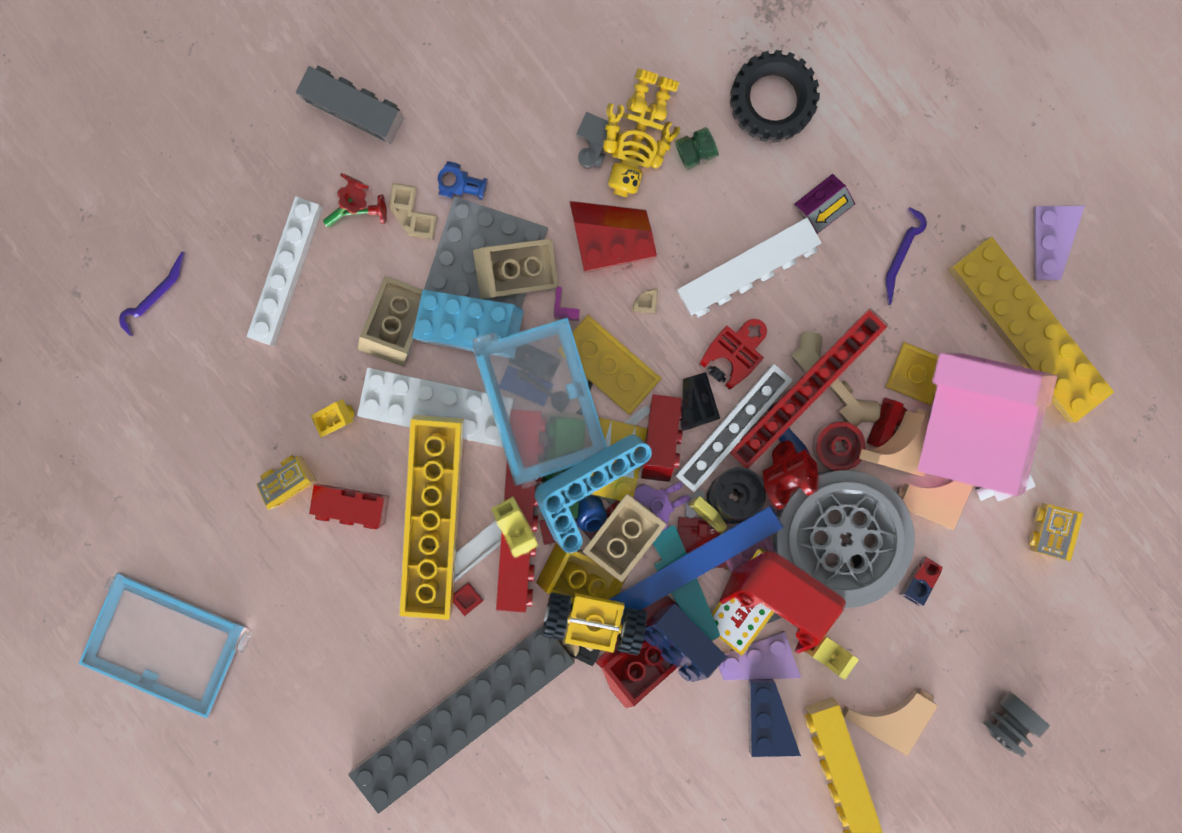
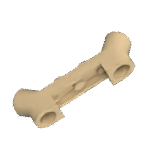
[790,332,881,427]

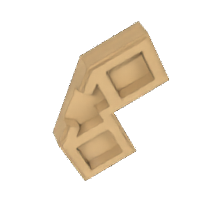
[389,183,438,240]

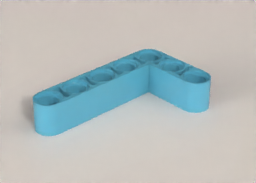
[535,435,652,553]

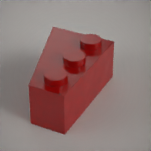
[641,394,683,482]
[309,484,390,529]

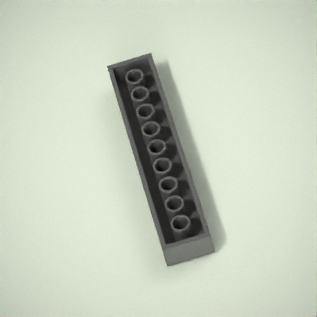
[348,622,575,814]

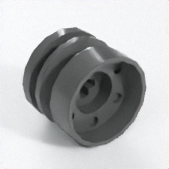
[982,691,1050,758]

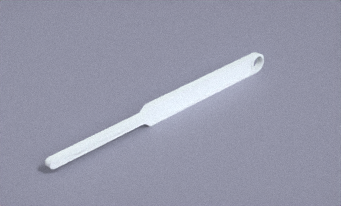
[454,406,650,582]

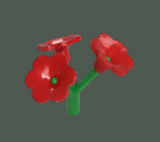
[323,173,387,227]

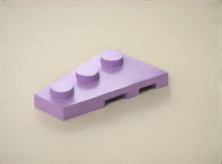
[1033,206,1085,280]
[719,631,801,680]

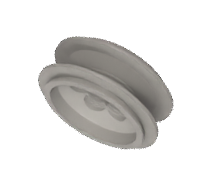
[773,470,915,608]

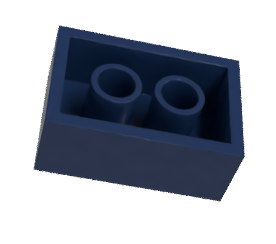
[644,603,727,682]

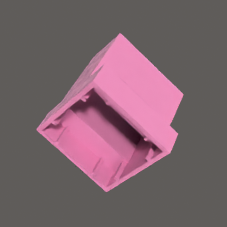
[917,353,1058,497]

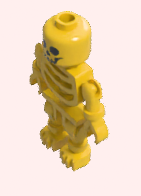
[603,68,680,198]

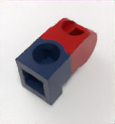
[899,556,943,606]

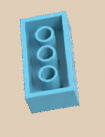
[412,290,524,359]

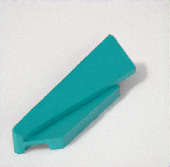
[652,525,720,641]

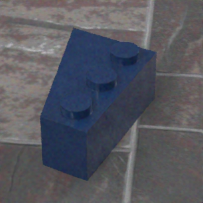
[748,679,801,757]

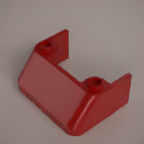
[719,551,846,654]

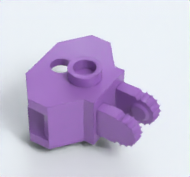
[634,481,691,531]

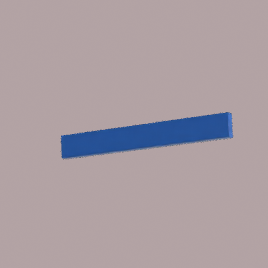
[608,505,784,621]

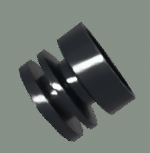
[707,467,766,524]

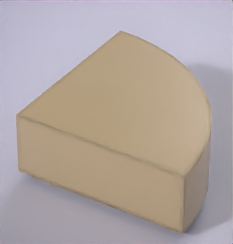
[631,289,658,314]

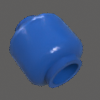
[575,495,607,532]

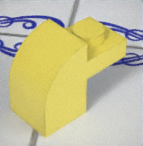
[491,497,538,558]
[805,635,859,680]

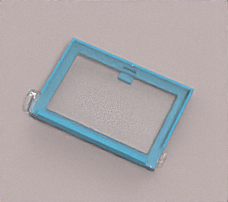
[471,318,607,488]
[79,573,252,718]

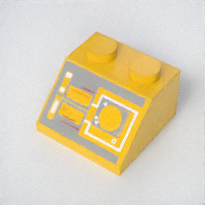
[256,455,317,510]
[1028,503,1084,561]

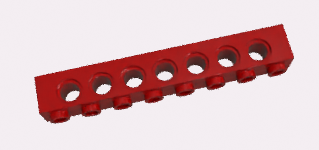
[729,307,888,469]

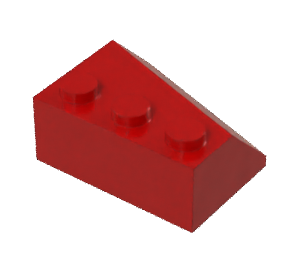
[569,201,657,273]

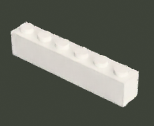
[246,196,323,346]
[677,217,822,318]
[675,364,793,492]

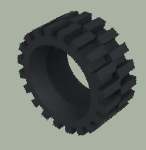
[730,50,820,143]

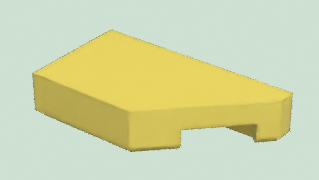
[688,496,728,534]

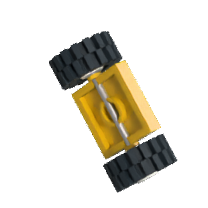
[542,592,647,655]

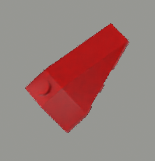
[602,642,677,708]

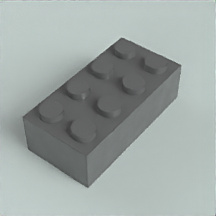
[295,65,404,145]

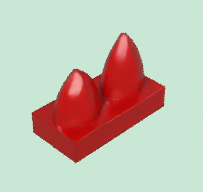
[866,397,908,447]

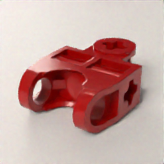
[699,319,767,390]
[763,441,819,510]

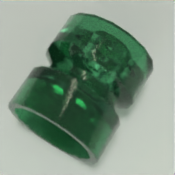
[674,127,719,170]

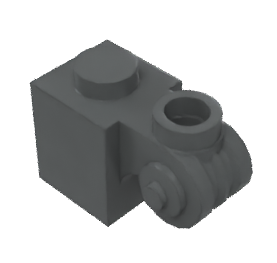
[576,111,608,168]

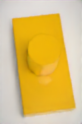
[310,399,354,438]

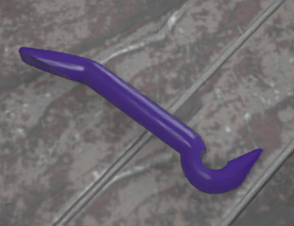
[886,207,927,305]
[119,251,185,336]

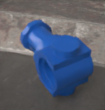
[437,161,488,200]

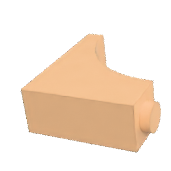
[859,409,931,477]
[897,479,973,530]
[842,689,938,756]

